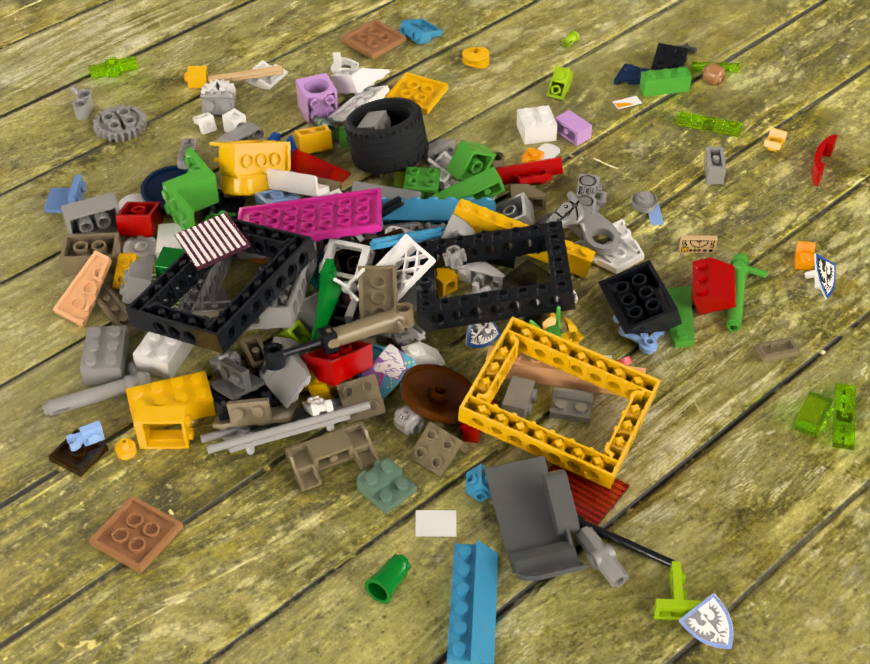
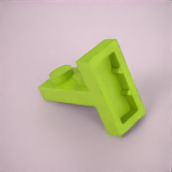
[653,561,702,620]

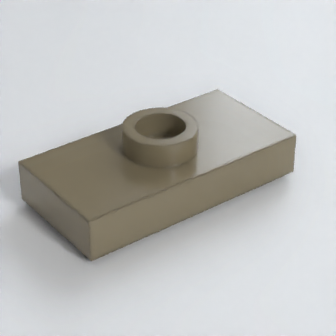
[755,337,800,362]

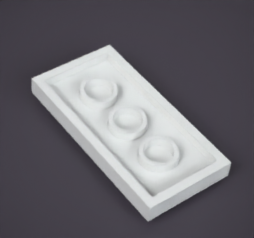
[328,85,390,124]

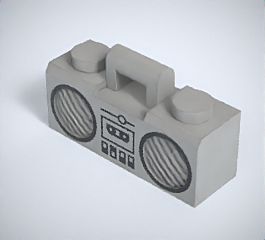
[576,174,607,213]

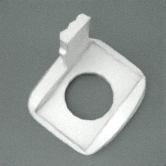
[330,52,359,74]

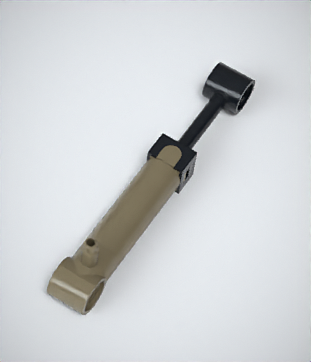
[263,302,415,371]

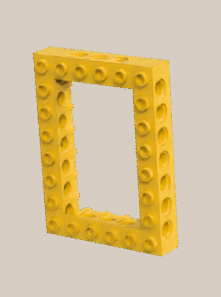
[458,317,661,489]

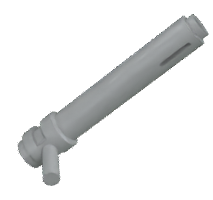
[42,362,152,417]

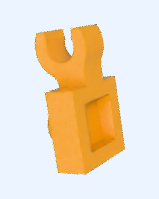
[521,147,544,163]

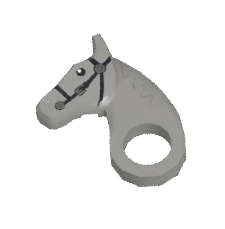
[546,191,621,256]

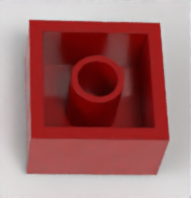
[115,202,164,238]

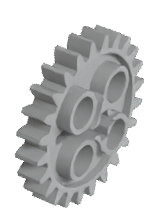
[93,104,147,142]

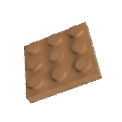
[341,19,406,60]
[89,495,183,574]

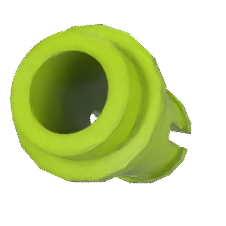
[561,31,580,48]

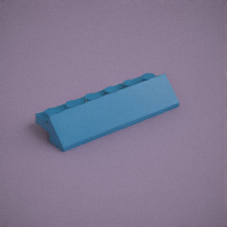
[447,540,498,664]

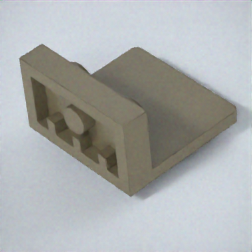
[337,374,386,423]
[409,422,470,477]

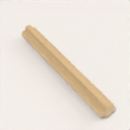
[207,65,283,84]

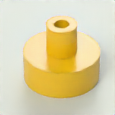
[115,438,137,460]

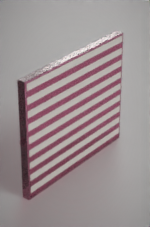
[174,212,251,271]

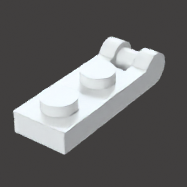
[302,395,333,416]

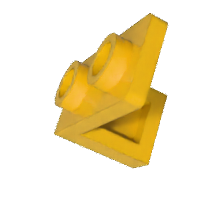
[112,253,140,290]

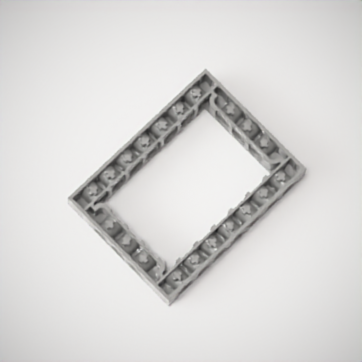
[177,240,324,330]

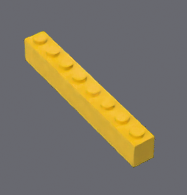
[454,198,596,278]

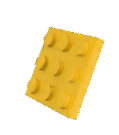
[385,72,449,115]

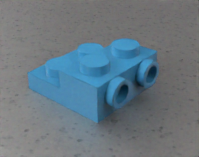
[399,19,443,45]

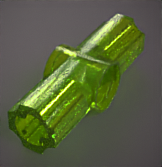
[88,56,138,80]

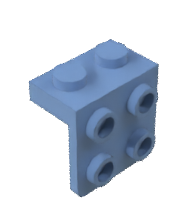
[44,175,86,213]

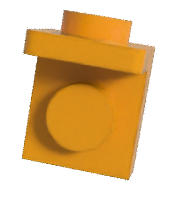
[794,241,816,271]

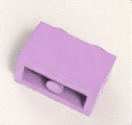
[555,110,592,146]

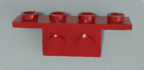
[496,156,563,185]

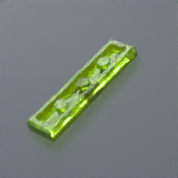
[675,111,743,137]
[832,383,856,450]

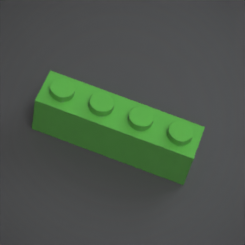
[431,167,506,200]

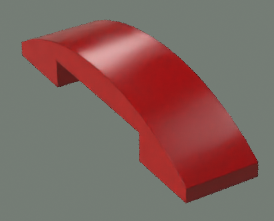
[811,134,838,186]

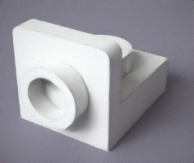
[192,112,217,135]

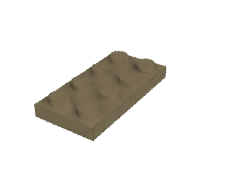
[358,265,400,334]

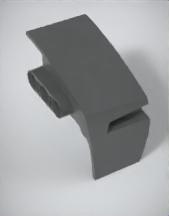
[484,456,588,581]

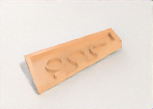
[52,250,112,328]

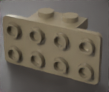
[212,397,299,430]

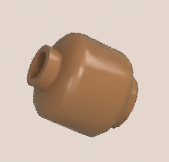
[702,62,726,86]

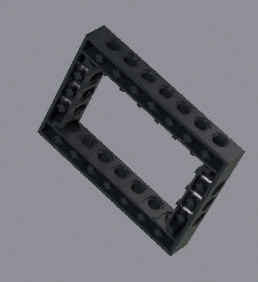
[126,216,317,354]
[415,221,576,332]

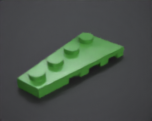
[667,286,694,348]

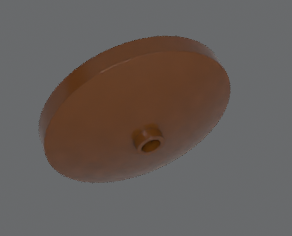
[400,364,473,424]

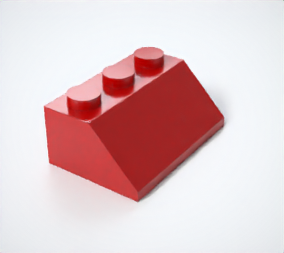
[291,148,351,183]
[693,257,736,315]
[302,341,373,386]

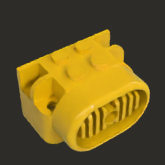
[210,140,291,196]

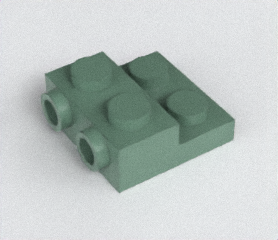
[357,457,417,514]

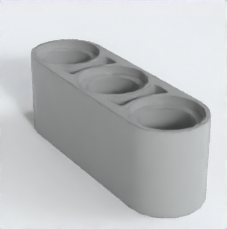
[216,122,264,149]

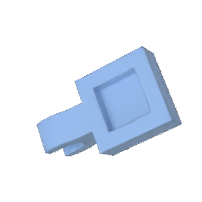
[66,420,105,451]

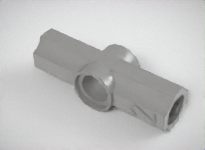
[575,526,629,588]

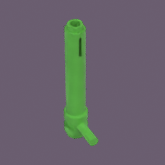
[726,253,767,332]

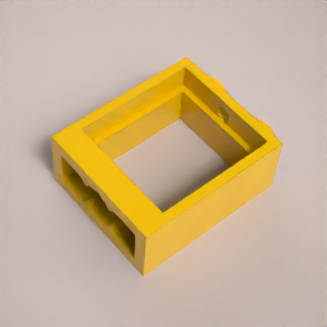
[133,406,194,449]

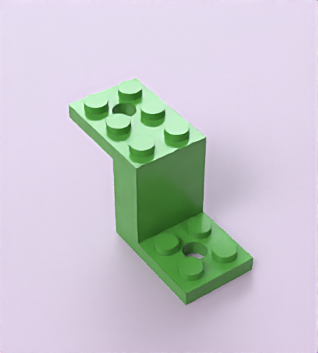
[161,147,219,239]

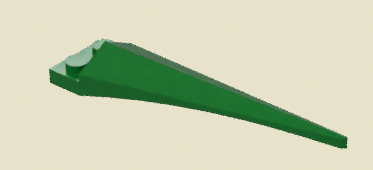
[306,258,342,370]

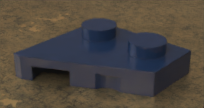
[614,63,649,85]

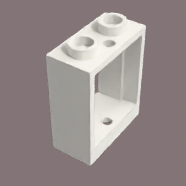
[319,238,376,284]

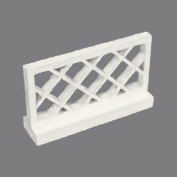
[357,234,436,301]

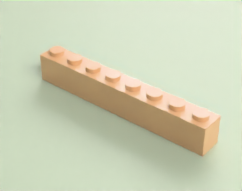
[485,346,646,395]

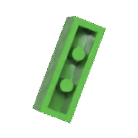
[639,67,692,97]

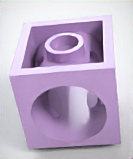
[296,73,338,124]

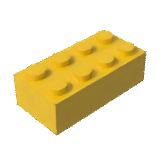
[126,371,216,433]

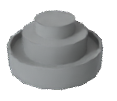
[632,191,657,213]

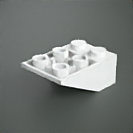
[331,68,390,95]

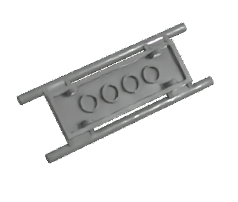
[200,397,371,455]

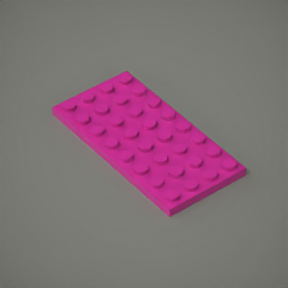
[234,188,382,252]

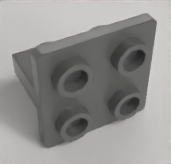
[211,357,265,400]

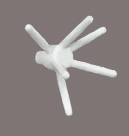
[333,268,365,302]

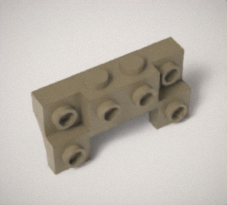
[285,421,379,492]

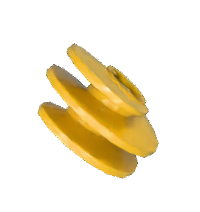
[462,47,490,69]

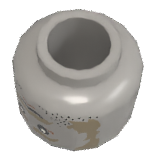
[394,405,424,436]

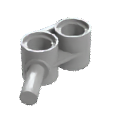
[71,86,94,120]

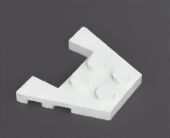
[574,219,645,274]

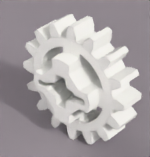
[201,79,236,97]

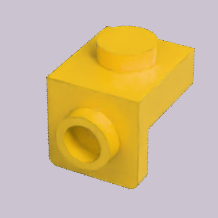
[764,128,787,152]

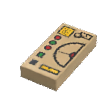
[679,235,718,253]

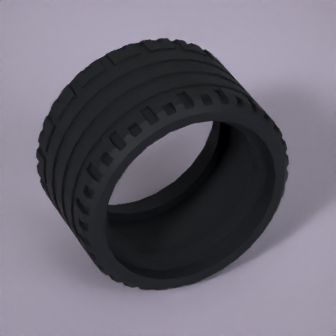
[344,97,429,174]

